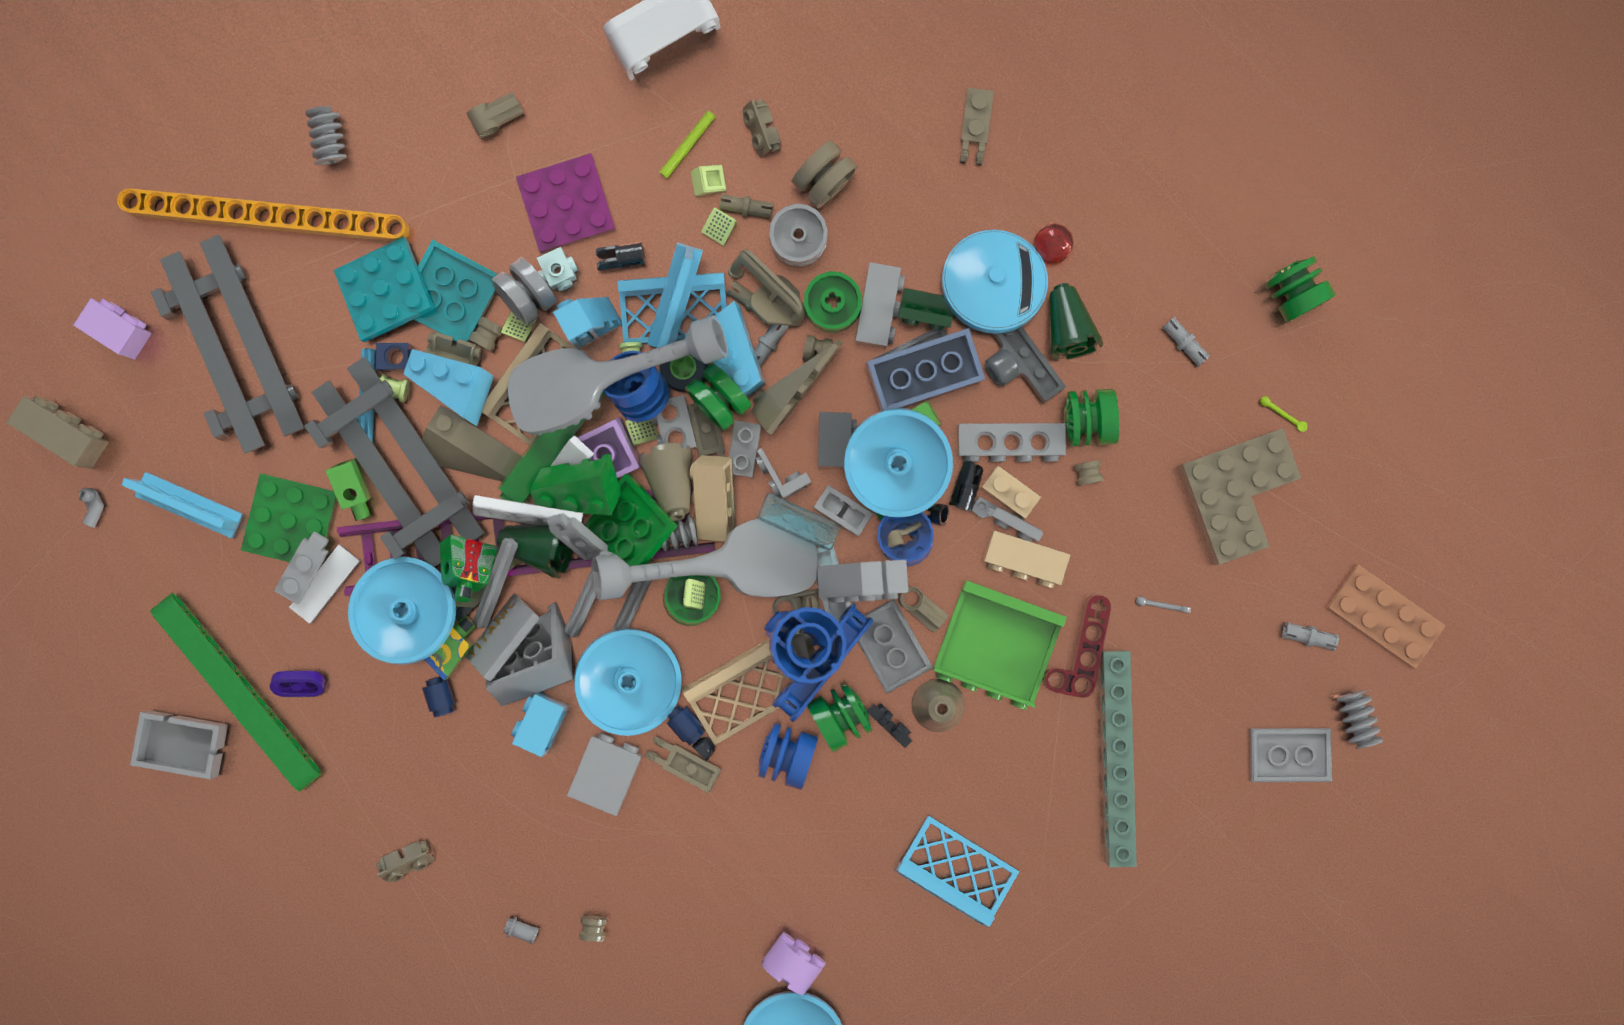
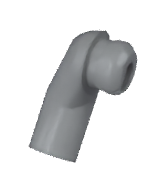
[79,488,104,528]

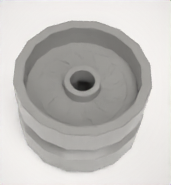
[769,204,828,267]
[490,257,557,326]

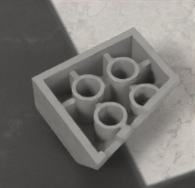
[486,602,573,706]

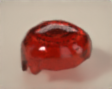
[1033,223,1074,264]

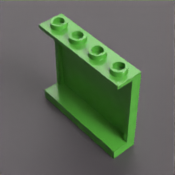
[932,580,1067,710]

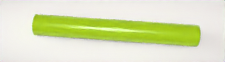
[659,110,716,179]

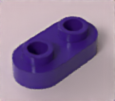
[270,671,325,697]

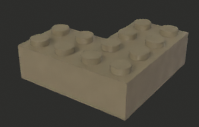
[1178,428,1301,565]

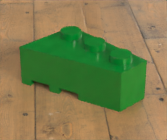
[530,454,621,516]

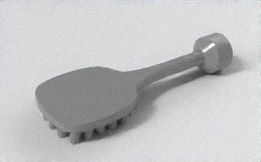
[508,315,728,436]
[592,516,818,600]

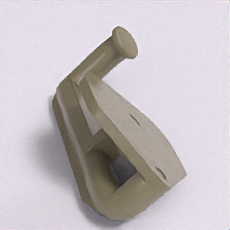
[728,249,806,326]

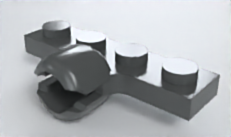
[985,327,1066,404]

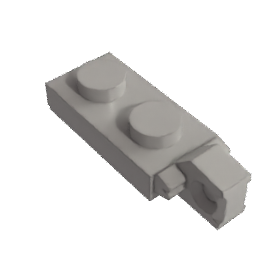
[972,496,1043,542]

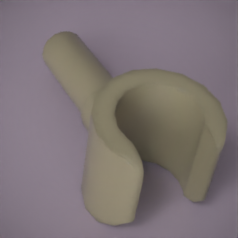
[887,521,922,548]

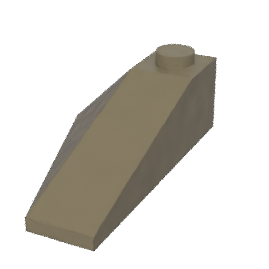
[751,340,843,435]
[422,405,522,481]

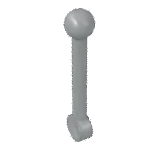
[1136,596,1191,613]

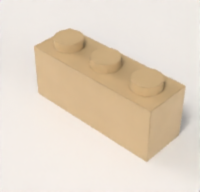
[690,455,736,542]
[983,531,1070,589]

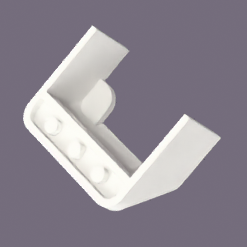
[603,0,720,81]

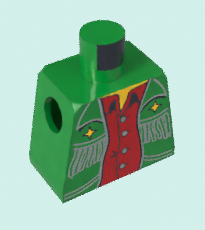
[440,535,498,602]

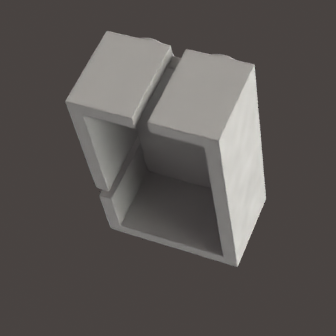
[817,560,908,603]
[130,710,228,779]

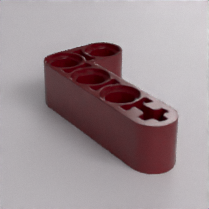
[1042,595,1111,698]

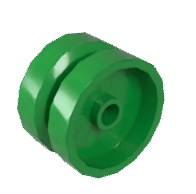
[804,271,862,334]
[685,363,752,431]

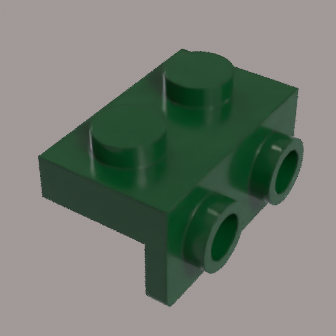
[898,288,953,330]

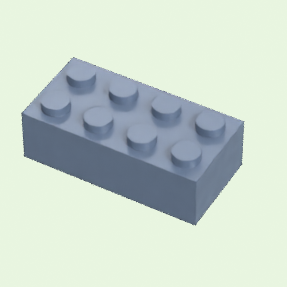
[865,328,985,411]

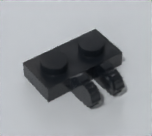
[866,703,912,748]

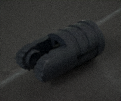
[596,241,646,271]
[949,461,984,512]

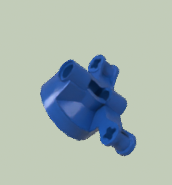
[764,603,874,722]

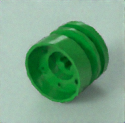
[1265,256,1336,323]
[1064,389,1119,447]
[663,575,721,626]
[807,682,873,753]

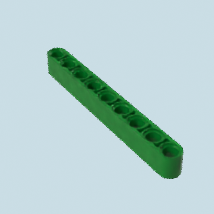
[150,592,321,792]

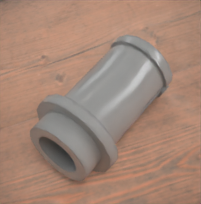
[503,917,539,945]

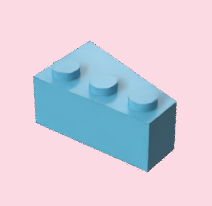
[553,297,622,349]
[713,301,766,398]
[403,349,494,426]

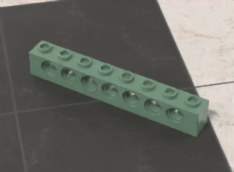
[1100,650,1137,867]

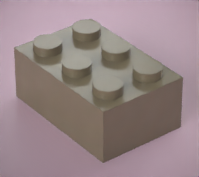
[6,395,109,469]

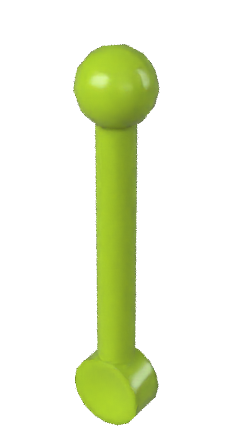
[1260,396,1308,432]

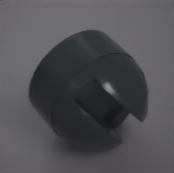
[927,504,949,526]
[692,738,715,761]

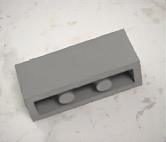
[855,262,905,349]

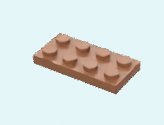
[1326,564,1446,669]

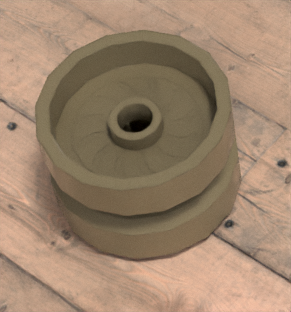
[791,140,858,208]

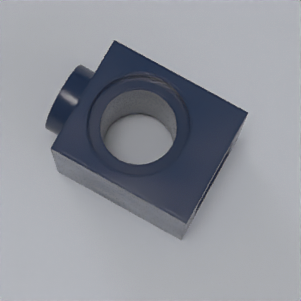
[376,343,416,372]

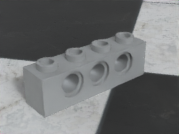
[957,423,1066,462]

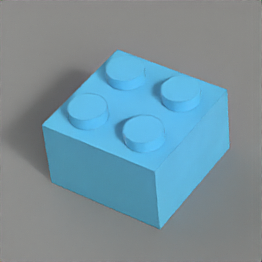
[511,692,570,757]

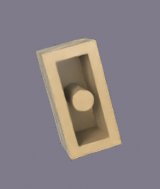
[980,466,1041,520]

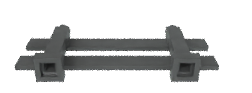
[151,235,305,454]
[304,356,485,567]

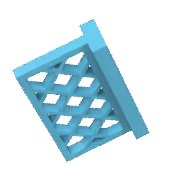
[647,242,703,348]
[617,272,727,343]
[122,472,245,538]
[894,816,1020,927]

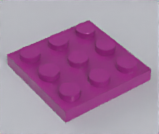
[516,153,616,253]

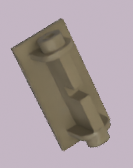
[742,99,782,158]
[425,331,483,366]
[376,840,435,882]

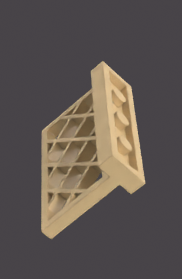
[482,323,575,445]
[682,638,791,745]

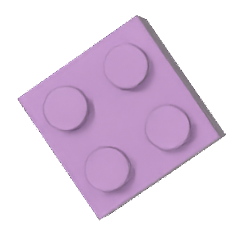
[73,298,152,360]
[577,417,640,478]

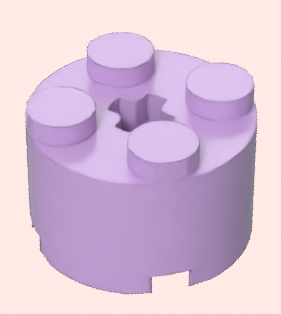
[762,932,826,995]

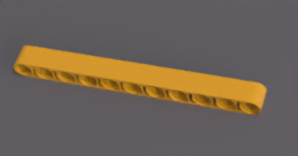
[117,188,410,242]

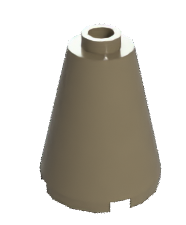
[639,443,692,521]
[912,679,965,732]

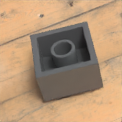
[818,412,857,469]

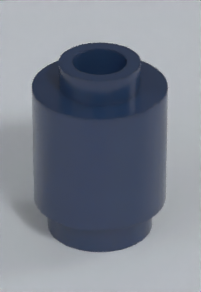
[422,676,455,717]
[666,705,705,746]

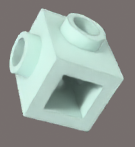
[537,247,578,291]

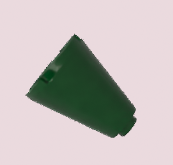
[1050,283,1103,360]
[496,525,573,579]

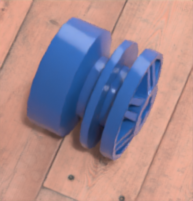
[603,350,670,422]
[877,512,934,567]
[758,723,818,790]

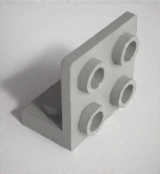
[755,448,812,500]

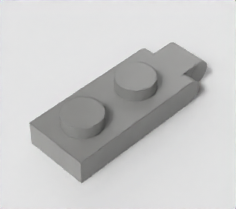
[547,513,608,560]
[274,531,329,604]

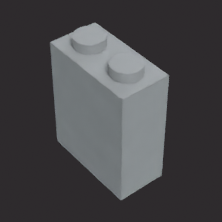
[567,732,643,816]

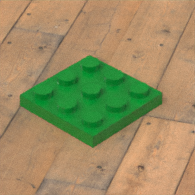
[241,473,337,569]
[584,473,677,566]

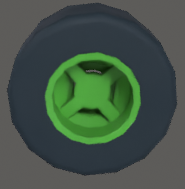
[659,355,708,392]

